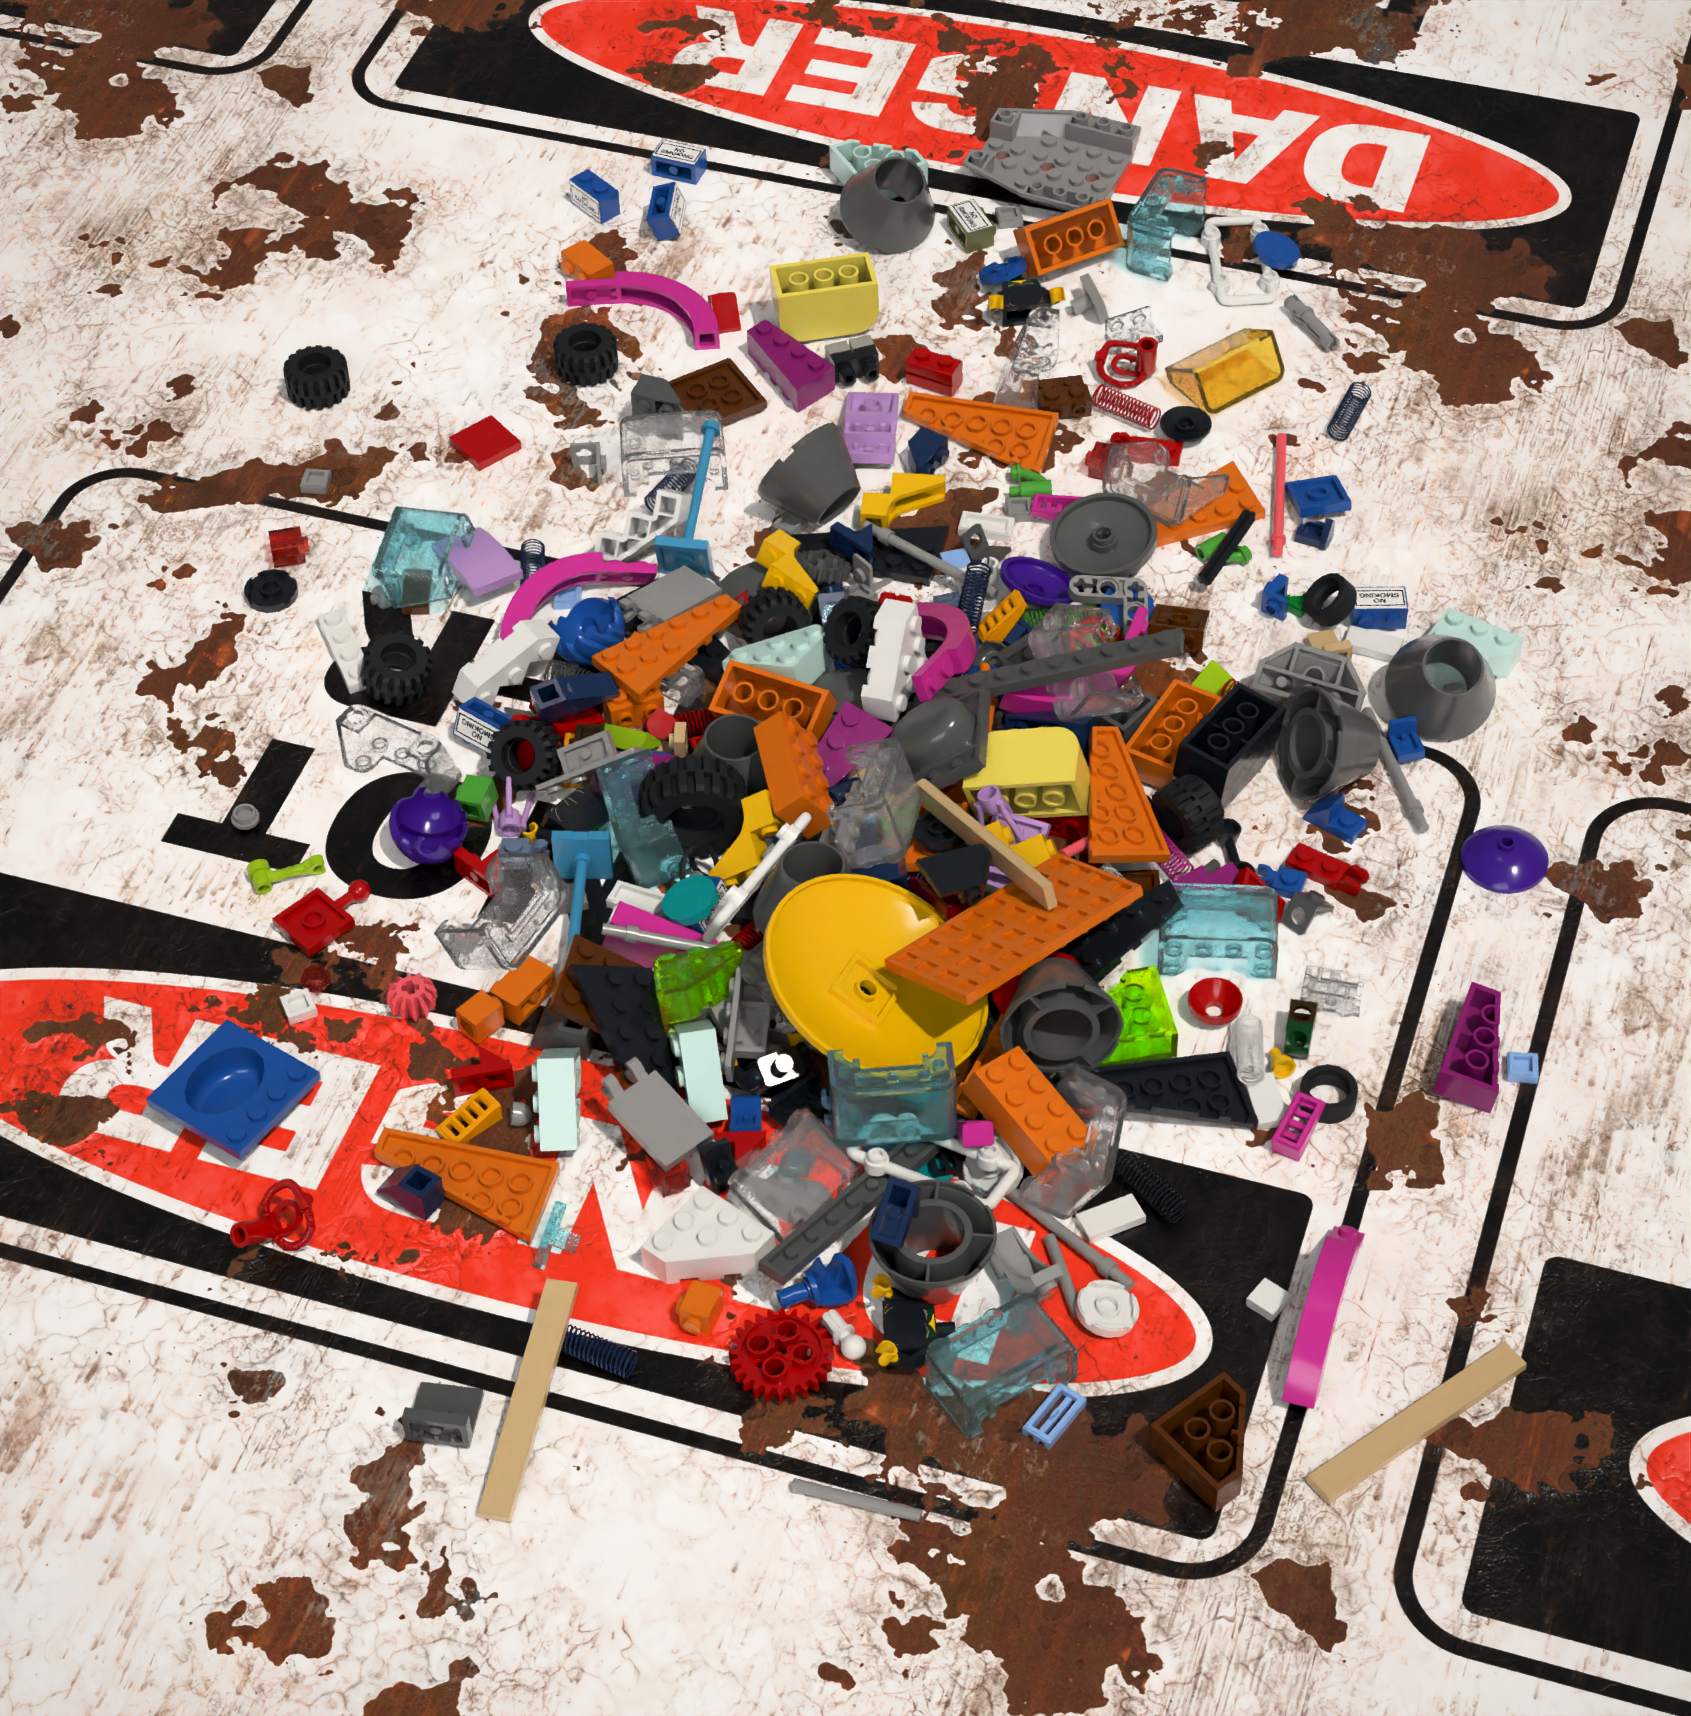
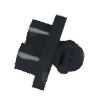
[697,1137,741,1196]

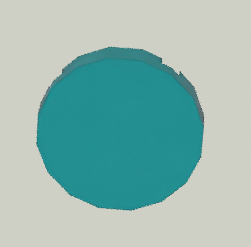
[662,875,719,926]

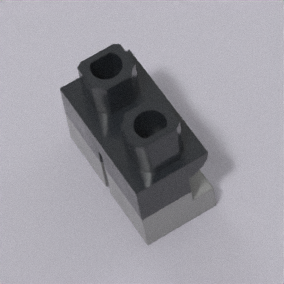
[824,335,879,387]

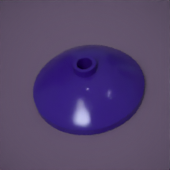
[999,556,1073,608]
[1460,825,1549,894]

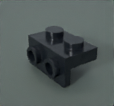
[768,1071,834,1143]

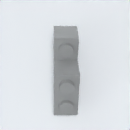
[988,1226,1063,1305]

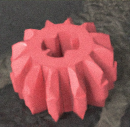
[386,972,438,1022]

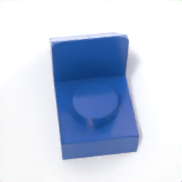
[1303,792,1368,845]

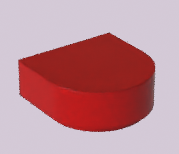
[647,706,679,741]

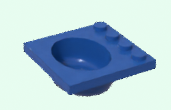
[146,1019,321,1160]

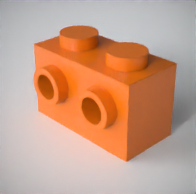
[603,687,665,729]

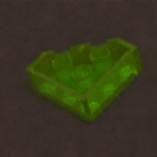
[653,940,749,1025]
[1096,965,1178,1067]

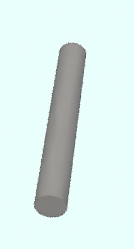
[1043,1233,1078,1317]

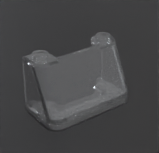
[1102,441,1230,526]

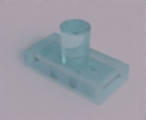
[532,1200,581,1270]

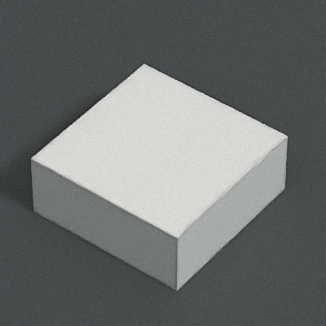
[279,988,318,1025]
[1246,1278,1291,1322]

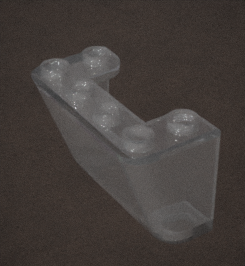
[991,307,1060,410]
[1028,603,1145,722]
[335,704,462,794]
[725,1108,863,1246]

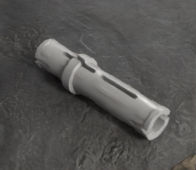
[1284,294,1340,352]

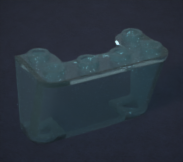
[372,506,476,609]

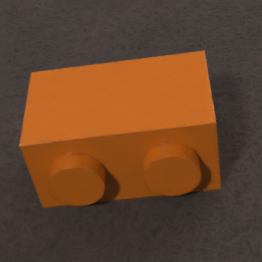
[560,239,615,280]
[489,954,556,1026]

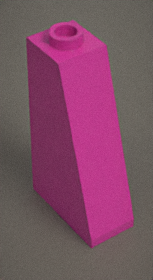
[602,901,718,979]

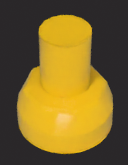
[1269,1047,1296,1079]

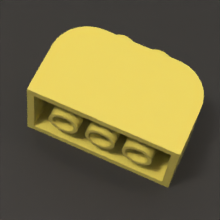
[769,252,879,341]
[962,727,1090,821]

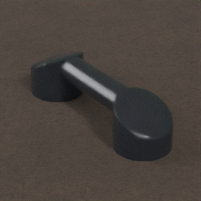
[1217,818,1256,873]

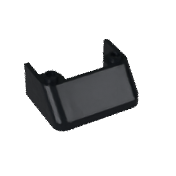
[915,844,991,905]

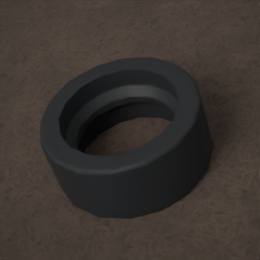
[1303,573,1357,627]
[1299,1064,1358,1124]

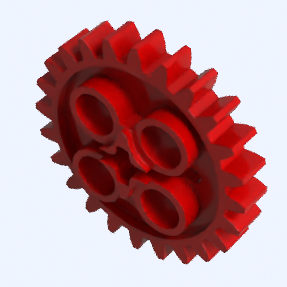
[729,1307,834,1404]

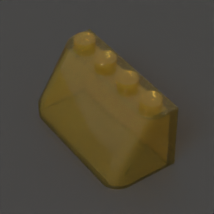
[1165,328,1285,414]

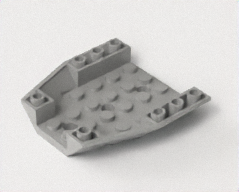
[963,108,1141,212]

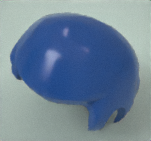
[548,596,626,666]

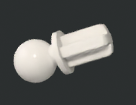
[821,1309,866,1360]

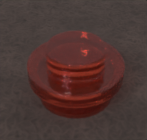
[301,965,331,993]

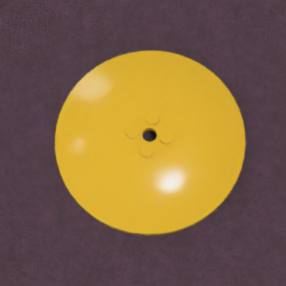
[763,873,988,1083]

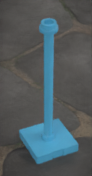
[654,420,721,579]
[551,831,614,977]

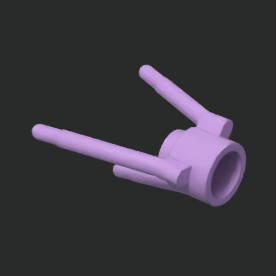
[492,776,535,837]
[974,785,1025,842]

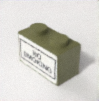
[947,199,996,254]

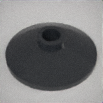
[1160,406,1212,442]

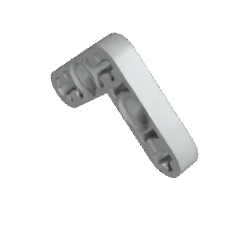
[1068,575,1148,639]

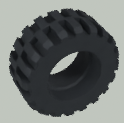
[638,754,748,859]

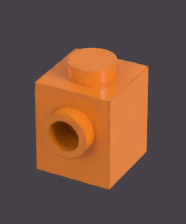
[455,990,505,1045]
[676,1280,724,1337]

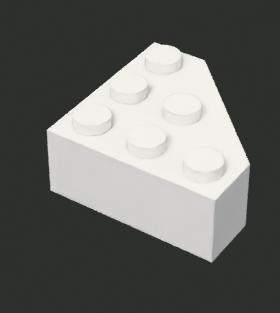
[861,598,928,722]
[641,1186,776,1284]

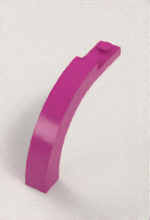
[566,271,720,350]
[497,552,657,640]
[911,602,977,702]
[998,606,1150,713]
[1282,1225,1365,1409]

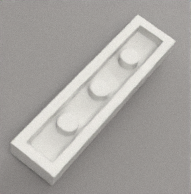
[317,608,366,694]

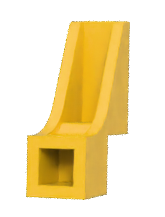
[860,472,946,530]
[755,529,818,612]
[708,789,786,890]
[984,820,1058,868]

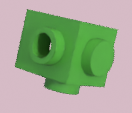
[455,774,499,822]

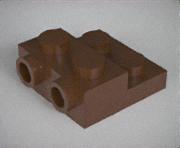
[1031,375,1092,420]
[1148,604,1210,653]

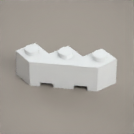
[594,488,693,562]
[452,619,560,706]

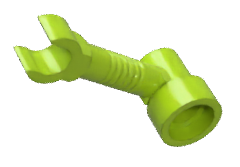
[246,854,326,894]

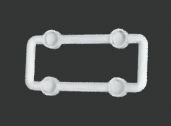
[1201,215,1280,306]
[702,812,812,943]
[846,1111,1021,1210]

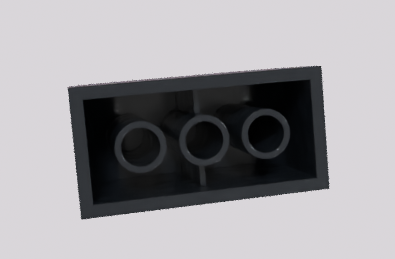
[1172,682,1286,808]

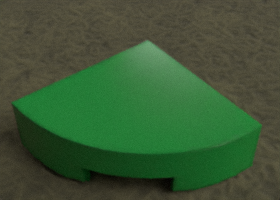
[1283,593,1306,618]

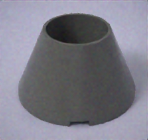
[839,157,935,254]
[757,422,861,526]
[1385,635,1496,742]
[1274,686,1381,800]
[690,714,769,809]
[753,841,853,934]
[1000,957,1123,1073]
[868,1179,997,1305]

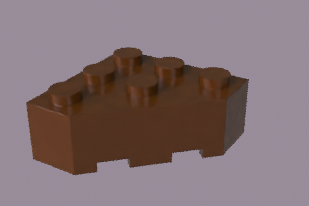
[1149,1371,1247,1512]

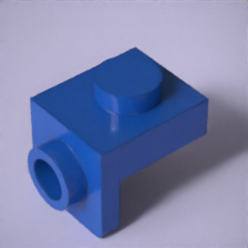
[1261,573,1289,621]
[1386,716,1425,763]
[730,1095,762,1132]

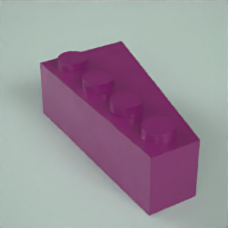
[747,319,835,413]
[816,701,894,788]
[1432,982,1501,1114]

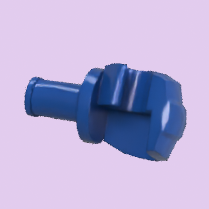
[776,1252,858,1309]

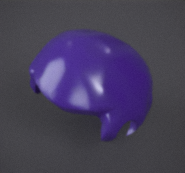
[389,786,470,865]

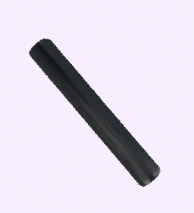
[1198,509,1256,586]

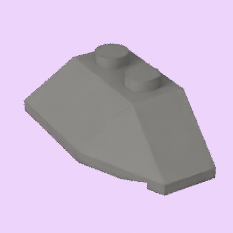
[1251,642,1366,711]

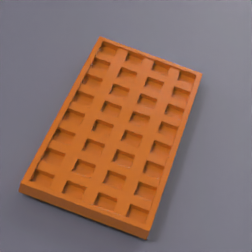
[884,853,1143,1006]

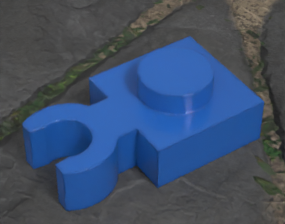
[1257,864,1308,899]

